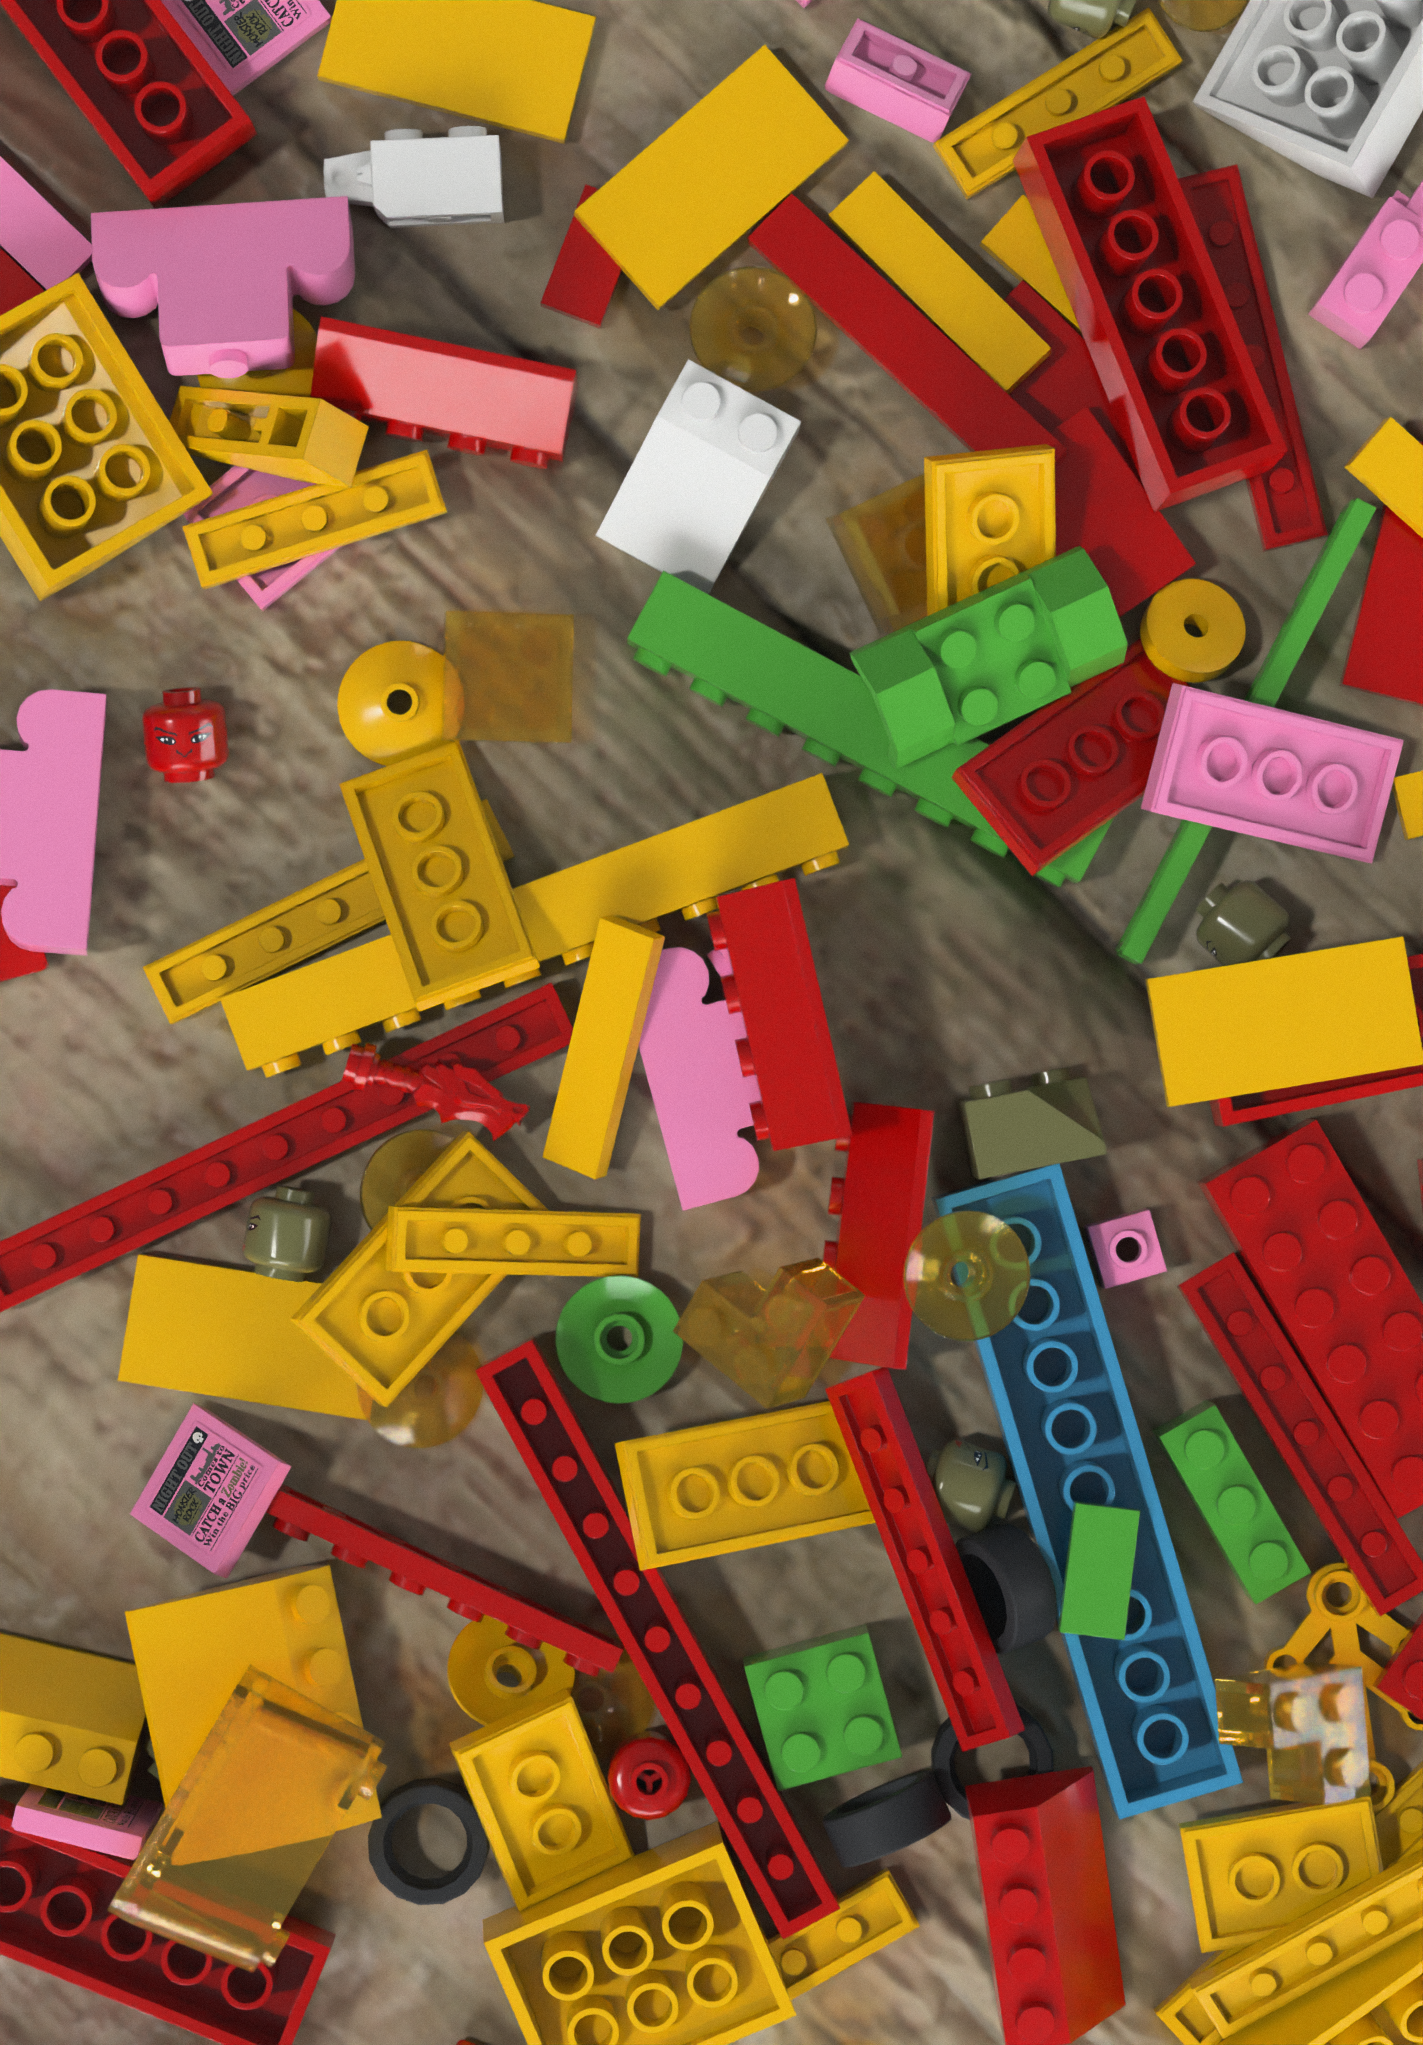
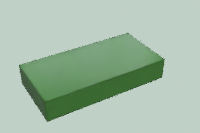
[1058,1501,1140,1640]

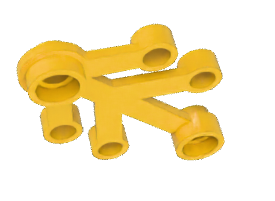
[1264,1562,1423,1812]

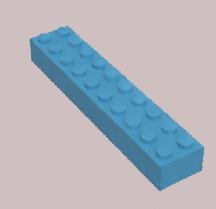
[931,1163,1243,1820]

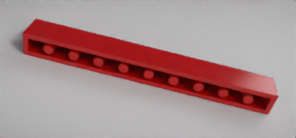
[475,1335,840,1940]

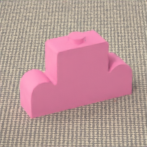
[91,196,355,378]
[0,689,107,956]
[639,947,761,1211]

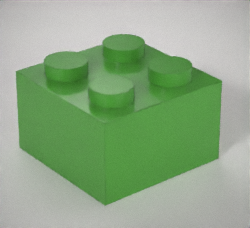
[743,1624,902,1791]

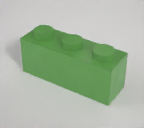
[1152,1399,1312,1604]

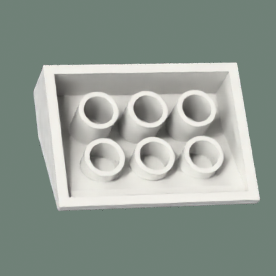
[1192,0,1423,198]

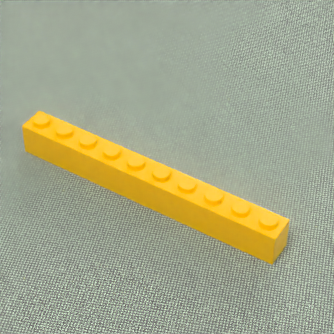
[220,773,849,1078]

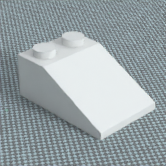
[596,359,801,595]

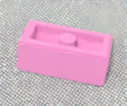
[825,18,971,143]

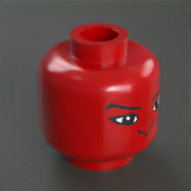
[142,687,229,783]
[608,1731,691,1820]

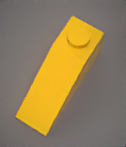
[169,386,369,487]

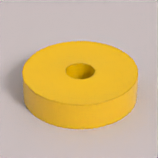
[1140,579,1246,683]

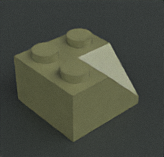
[956,1067,1107,1179]

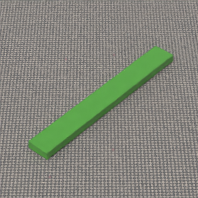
[1115,498,1376,965]

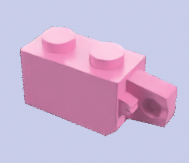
[1308,180,1423,349]

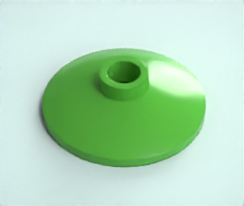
[555,1275,683,1403]

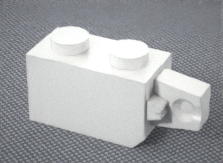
[323,126,504,228]

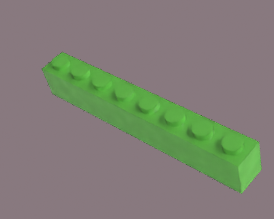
[627,570,1115,888]

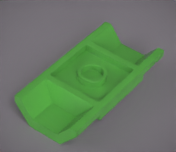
[849,546,1128,769]

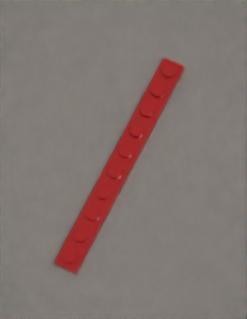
[0,982,573,1312]

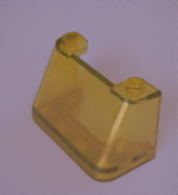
[107,1664,387,1973]

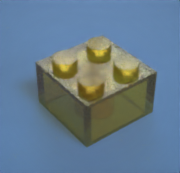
[825,471,927,634]

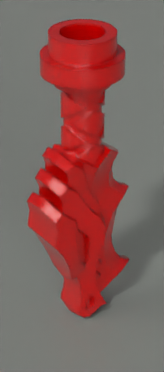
[342,1042,530,1142]

